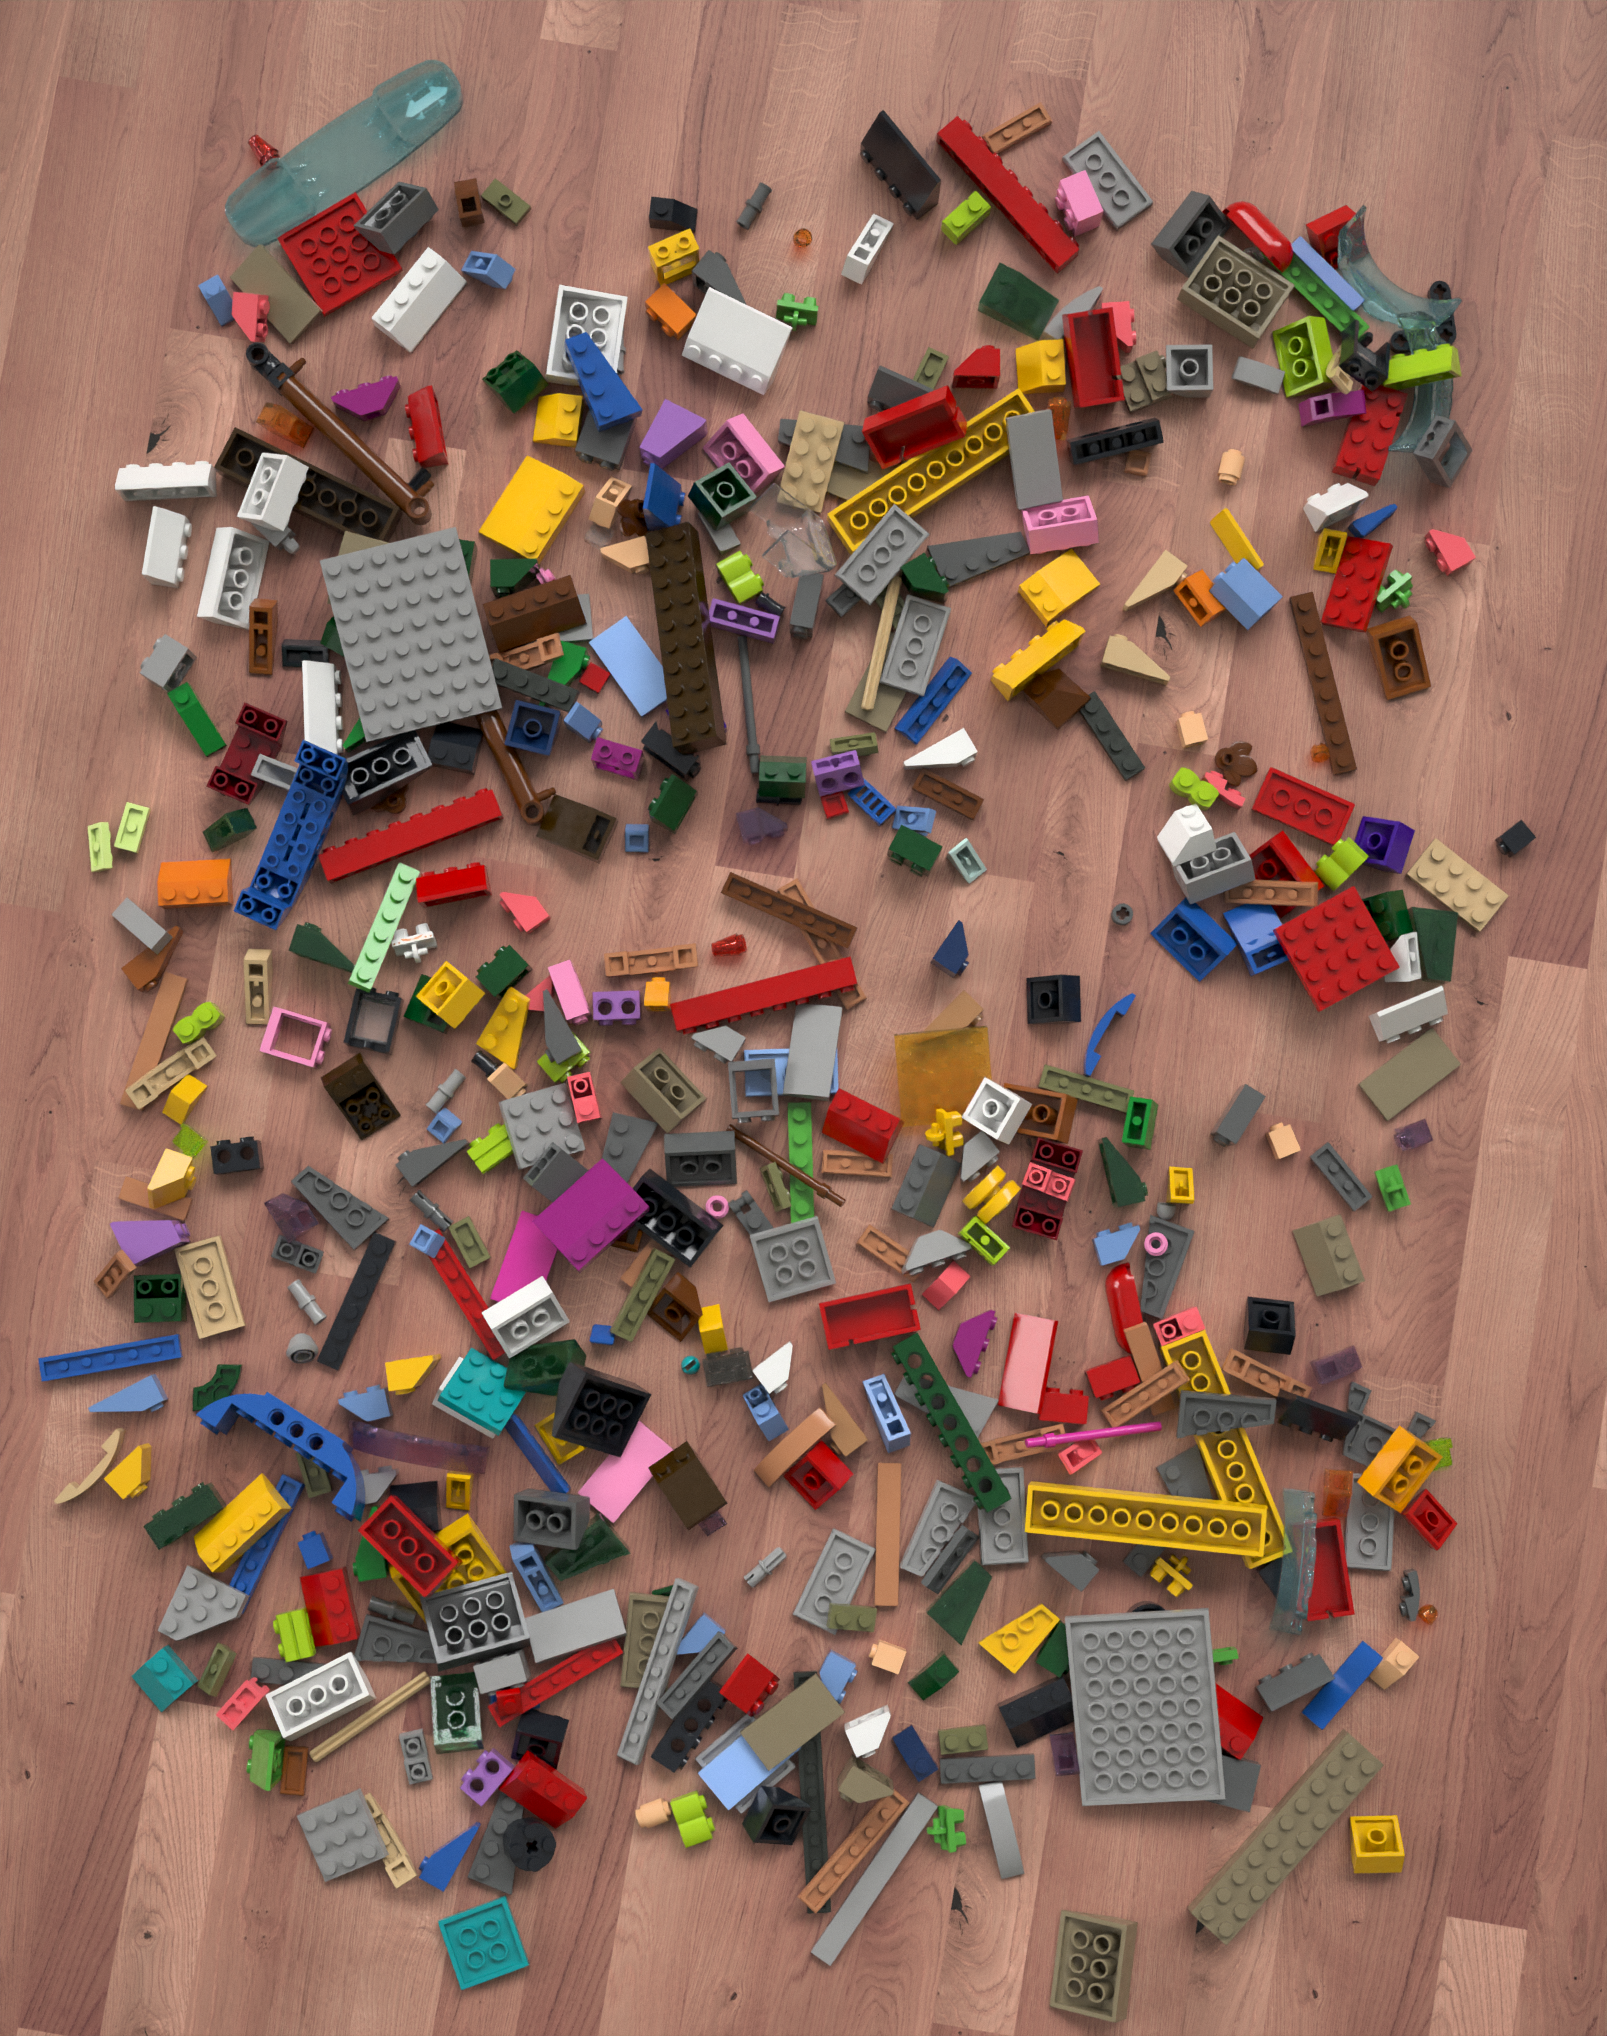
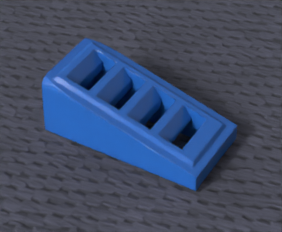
[1348,503,1397,539]
[847,778,896,827]

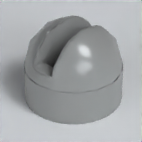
[1156,1202,1176,1220]

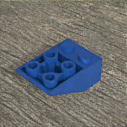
[1223,904,1289,977]

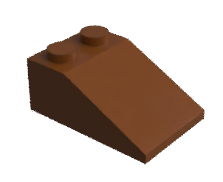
[1366,615,1431,700]
[1004,1083,1078,1144]

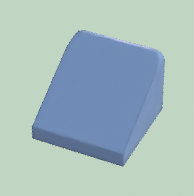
[625,824,649,852]
[427,1108,462,1144]
[409,1224,445,1258]

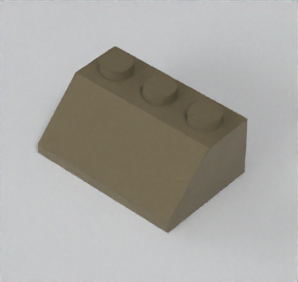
[620,1048,707,1134]
[1292,1214,1365,1297]
[837,1755,894,1803]

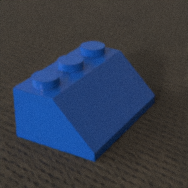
[1150,897,1238,982]

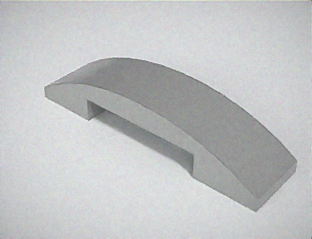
[979,1781,1024,1879]

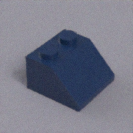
[504,700,563,756]
[930,920,969,978]

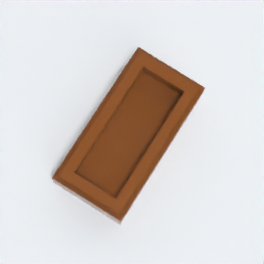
[280,1745,309,1796]

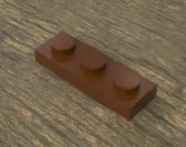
[912,768,984,820]

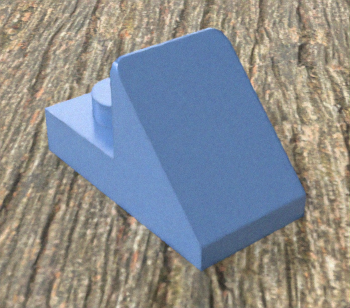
[198,275,235,327]
[892,806,936,836]

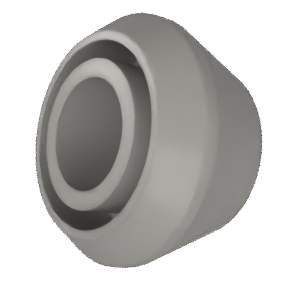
[286,1333,319,1363]

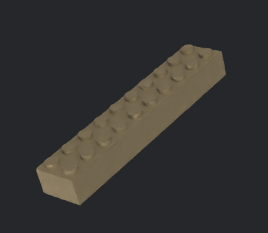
[1187,1729,1384,1946]

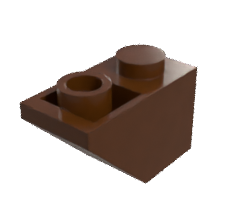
[454,178,485,227]

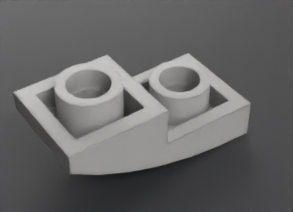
[1231,356,1285,394]
[399,1728,433,1785]

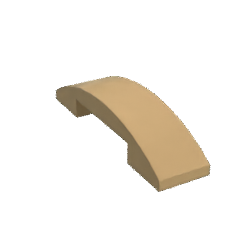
[1326,344,1362,394]
[125,1037,217,1109]
[54,1428,125,1504]
[364,1793,418,1889]

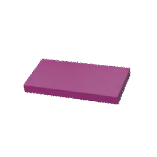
[490,1210,558,1302]

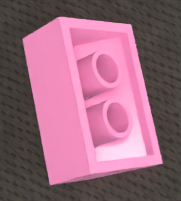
[703,414,785,494]
[1021,496,1099,554]

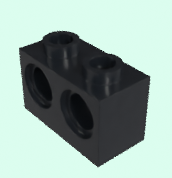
[210,1136,264,1175]

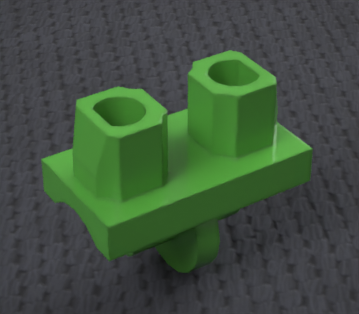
[776,293,819,331]
[1376,569,1413,613]
[1374,1164,1411,1212]
[927,1805,966,1853]

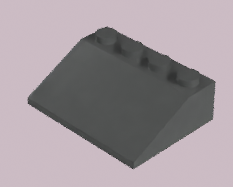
[420,1572,531,1672]

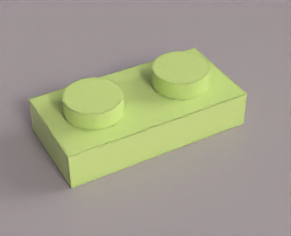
[114,802,151,853]
[88,822,113,872]

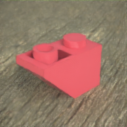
[232,292,270,342]
[1100,301,1136,353]
[1424,529,1476,576]
[499,892,551,934]
[567,1072,602,1124]
[1153,1306,1205,1346]

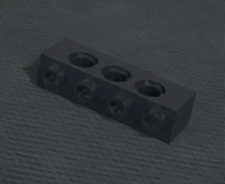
[1066,417,1164,465]
[651,1679,727,1773]

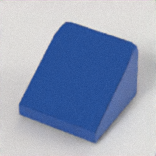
[590,1324,615,1345]

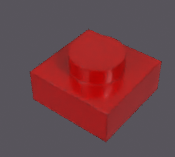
[496,1687,523,1716]

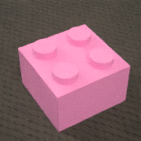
[1055,170,1103,237]

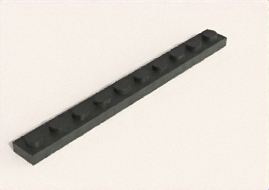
[793,1670,831,1914]

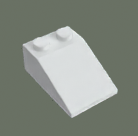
[1303,483,1368,533]

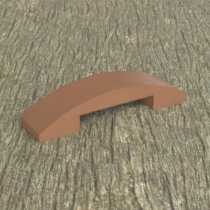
[489,633,564,671]
[604,943,699,977]
[1221,1348,1312,1398]
[754,1407,836,1488]
[975,1423,1069,1468]

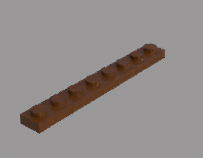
[1289,592,1357,776]

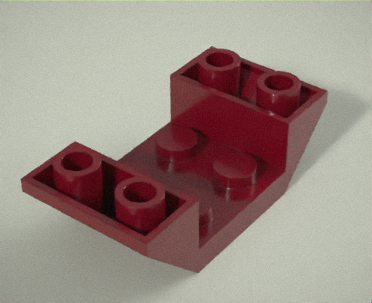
[206,702,288,805]
[1012,1137,1083,1241]

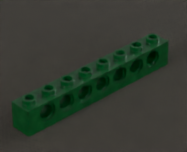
[891,1333,1012,1513]

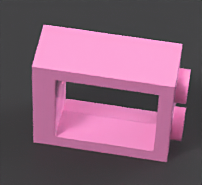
[548,960,592,1026]
[260,1007,332,1069]

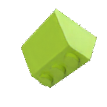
[1272,316,1335,398]
[1383,344,1461,390]

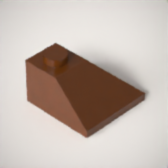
[1022,669,1091,730]
[647,1272,703,1342]

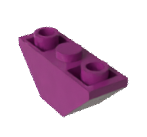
[331,376,401,422]
[1299,390,1366,427]
[952,1310,998,1378]

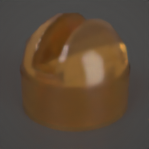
[793,228,812,248]
[1310,743,1330,763]
[1417,1604,1438,1625]

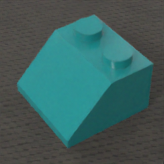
[131,1645,199,1712]

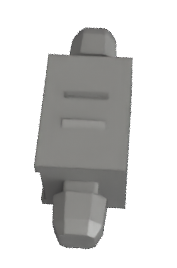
[251,522,300,555]

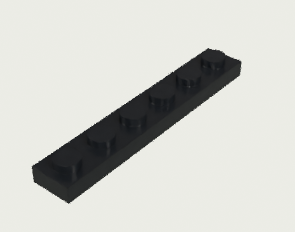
[317,1232,397,1370]

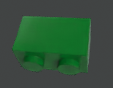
[1122,1096,1158,1150]

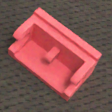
[216,1677,271,1730]

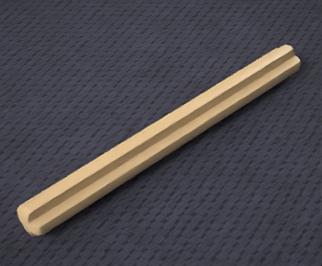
[861,576,902,711]
[309,1672,431,1762]

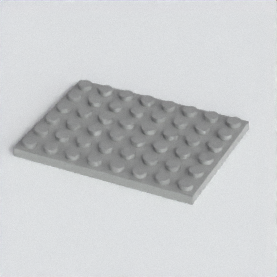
[320,527,503,742]
[1065,1608,1226,1806]

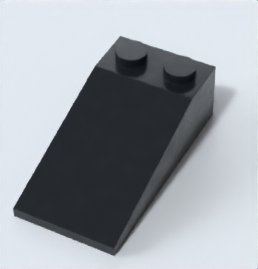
[342,731,433,816]

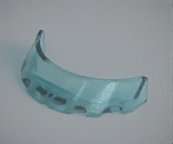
[1337,205,1462,329]
[1388,311,1453,453]
[1269,1488,1317,1635]

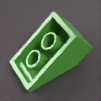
[247,1729,286,1791]

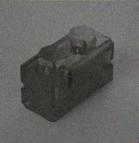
[702,1347,754,1387]

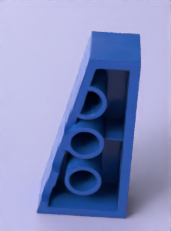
[564,332,643,432]

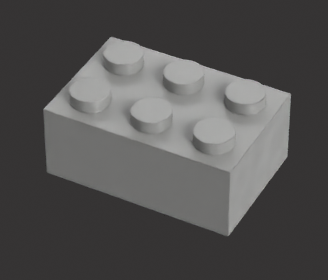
[1171,832,1255,904]

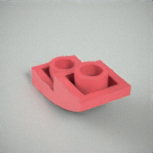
[1202,771,1245,810]
[1022,1162,1076,1202]

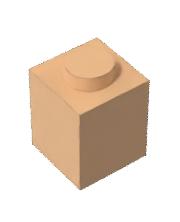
[1176,711,1208,749]
[1265,1122,1301,1160]
[869,1639,906,1674]

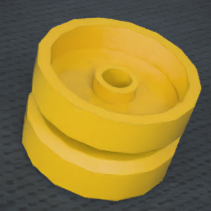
[962,1165,1021,1224]

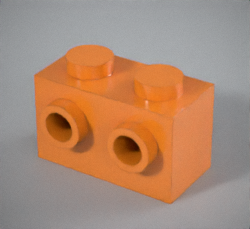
[645,283,697,340]
[1173,569,1226,627]

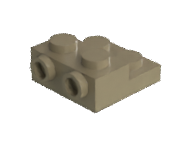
[1114,351,1173,413]

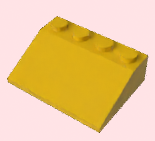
[478,455,585,564]
[991,619,1086,701]
[388,1513,507,1623]

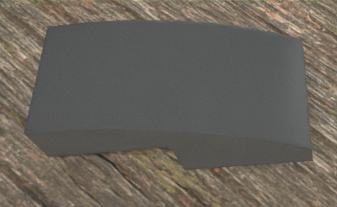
[271,1234,324,1274]
[1399,1569,1420,1622]

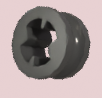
[1111,903,1133,925]

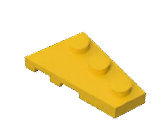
[476,987,530,1069]
[978,1603,1060,1674]

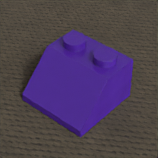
[1355,816,1415,874]

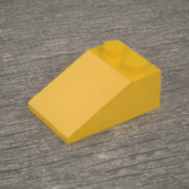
[1018,549,1100,626]

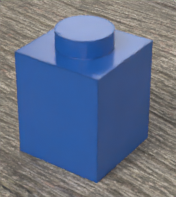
[298,1530,333,1569]

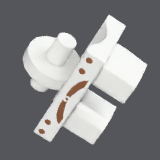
[391,923,437,963]

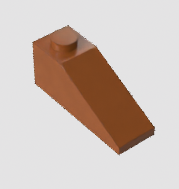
[249,598,278,675]
[121,925,184,992]

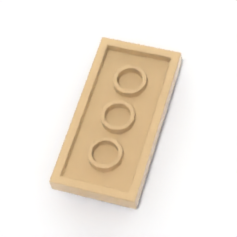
[776,410,845,513]
[1406,838,1508,932]
[174,1235,246,1339]

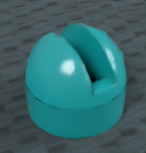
[681,1356,700,1375]

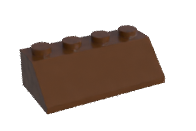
[482,575,587,653]

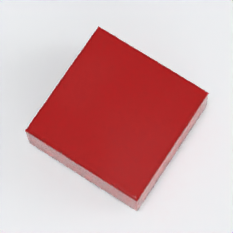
[579,662,611,694]
[820,791,849,820]

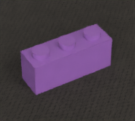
[709,598,780,644]

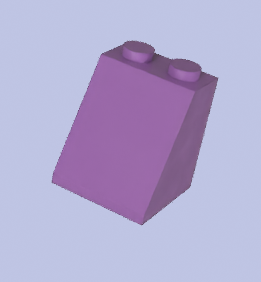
[639,399,708,469]
[110,1220,190,1266]

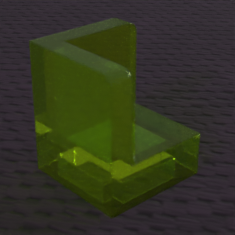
[172,1123,208,1159]
[1423,1437,1453,1471]

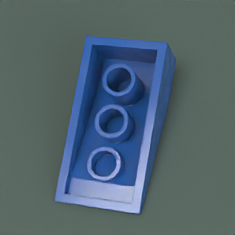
[643,463,685,531]

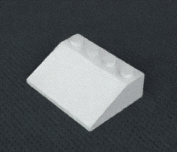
[545,285,628,386]
[682,287,793,395]

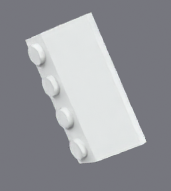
[372,247,467,353]
[115,461,217,501]
[197,527,270,630]
[302,660,344,756]
[266,1652,376,1741]

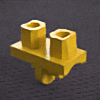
[925,1108,964,1156]
[1149,1555,1193,1597]

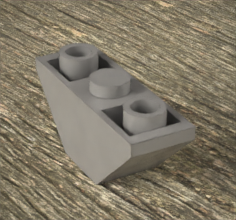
[901,1230,972,1276]

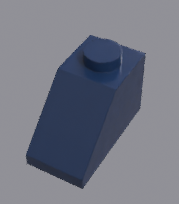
[892,1725,938,1782]

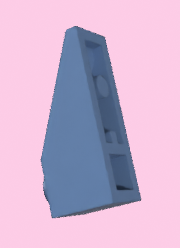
[88,1374,168,1413]
[862,1374,911,1453]
[509,1542,564,1612]

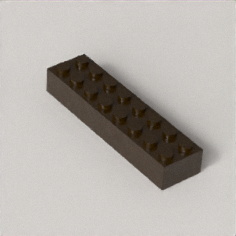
[214,427,403,542]

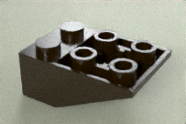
[536,794,618,864]
[321,1053,401,1141]

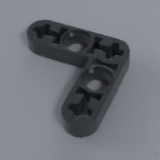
[1389,281,1457,354]

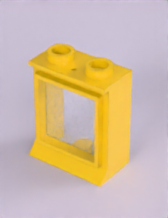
[648,228,700,286]

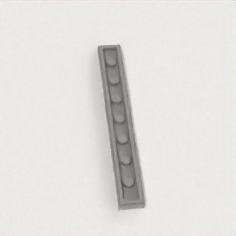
[617,1578,699,1765]
[811,1792,938,1966]

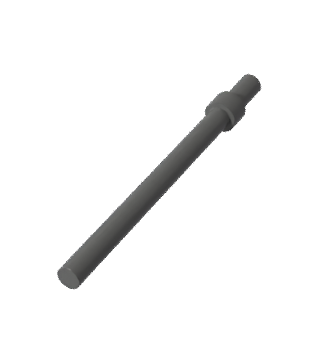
[738,636,760,774]

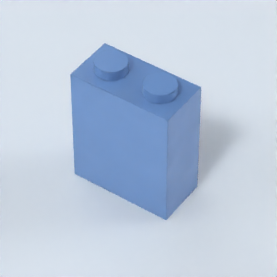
[1209,558,1283,630]

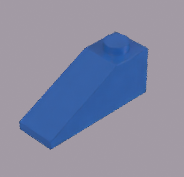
[418,1822,481,1892]

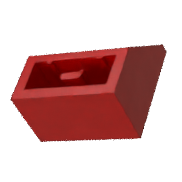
[1306,205,1367,270]

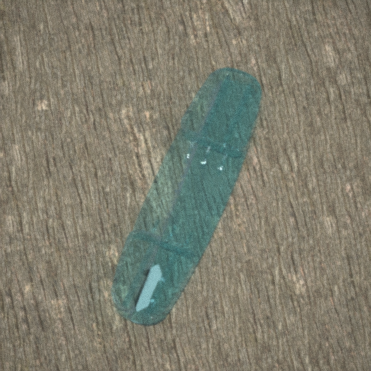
[225,60,463,247]

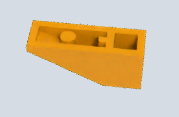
[644,977,671,1012]

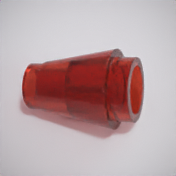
[248,135,280,169]
[711,933,747,957]

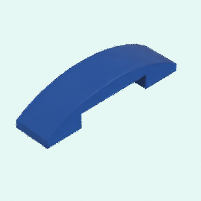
[1083,993,1136,1077]

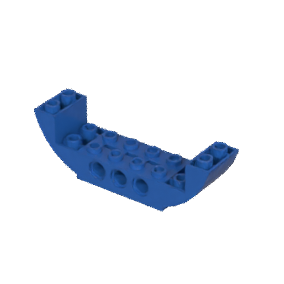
[233,739,348,930]
[196,1392,365,1522]

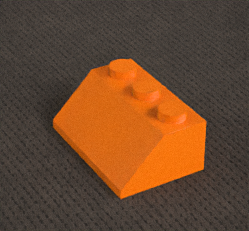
[157,859,233,909]

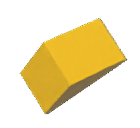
[1313,528,1347,574]
[162,1074,208,1125]
[1166,1166,1194,1204]
[698,1304,728,1355]
[446,1471,474,1510]

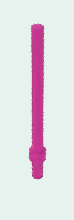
[1025,1421,1162,1448]

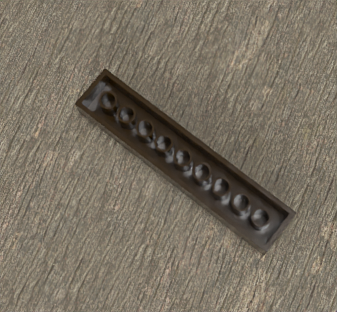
[646,522,727,756]

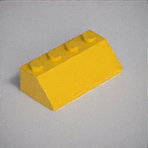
[194,1473,292,1572]

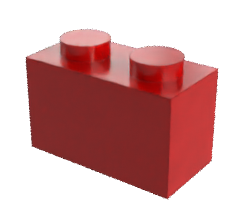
[1084,1355,1140,1401]
[1038,1387,1089,1424]

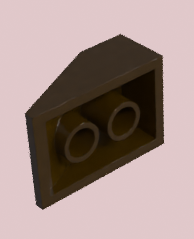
[648,1441,728,1531]

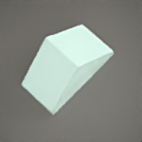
[946,838,987,884]

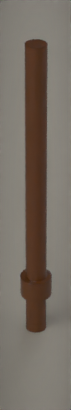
[726,1124,846,1207]

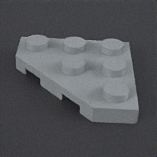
[158,1565,250,1641]

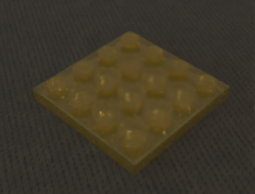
[894,1026,992,1127]

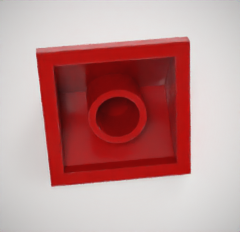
[1399,1488,1458,1551]

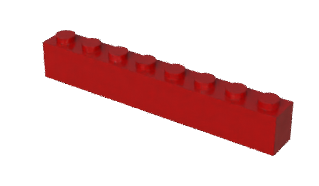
[936,116,1079,274]
[318,788,504,884]
[670,956,858,1035]

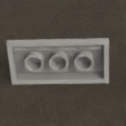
[783,1004,842,1102]

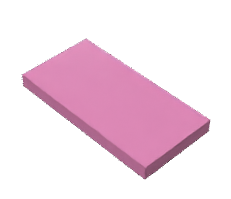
[578,1421,674,1523]

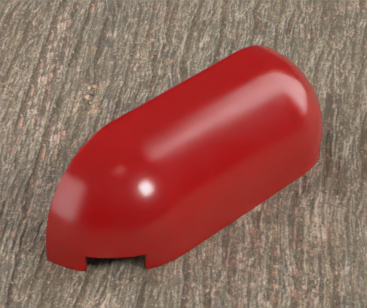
[1222,201,1293,273]
[1105,1262,1143,1354]

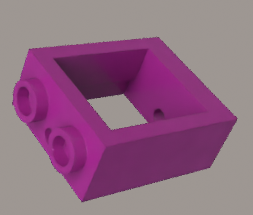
[591,737,645,781]

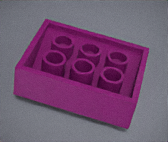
[532,1158,650,1273]

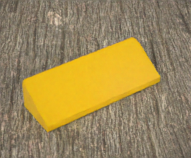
[1210,508,1264,571]

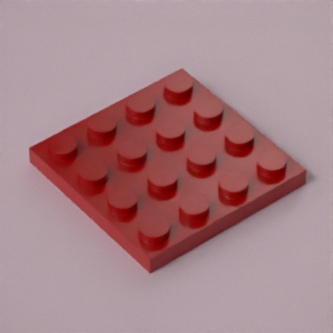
[277,192,403,317]
[1273,886,1400,1012]

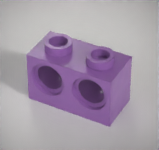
[811,750,865,796]
[593,991,641,1026]
[460,1748,514,1807]

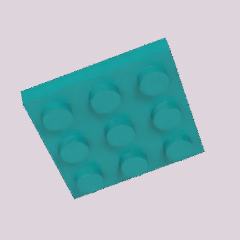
[437,1347,532,1436]
[438,1895,530,1990]

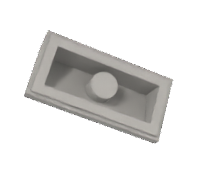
[698,512,741,555]

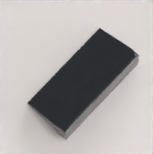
[281,639,330,667]

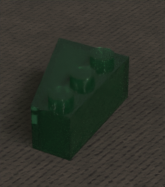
[1408,907,1458,984]
[143,1482,227,1550]
[545,1512,631,1581]
[926,1558,992,1646]

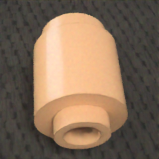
[1218,449,1245,485]
[635,1798,672,1828]

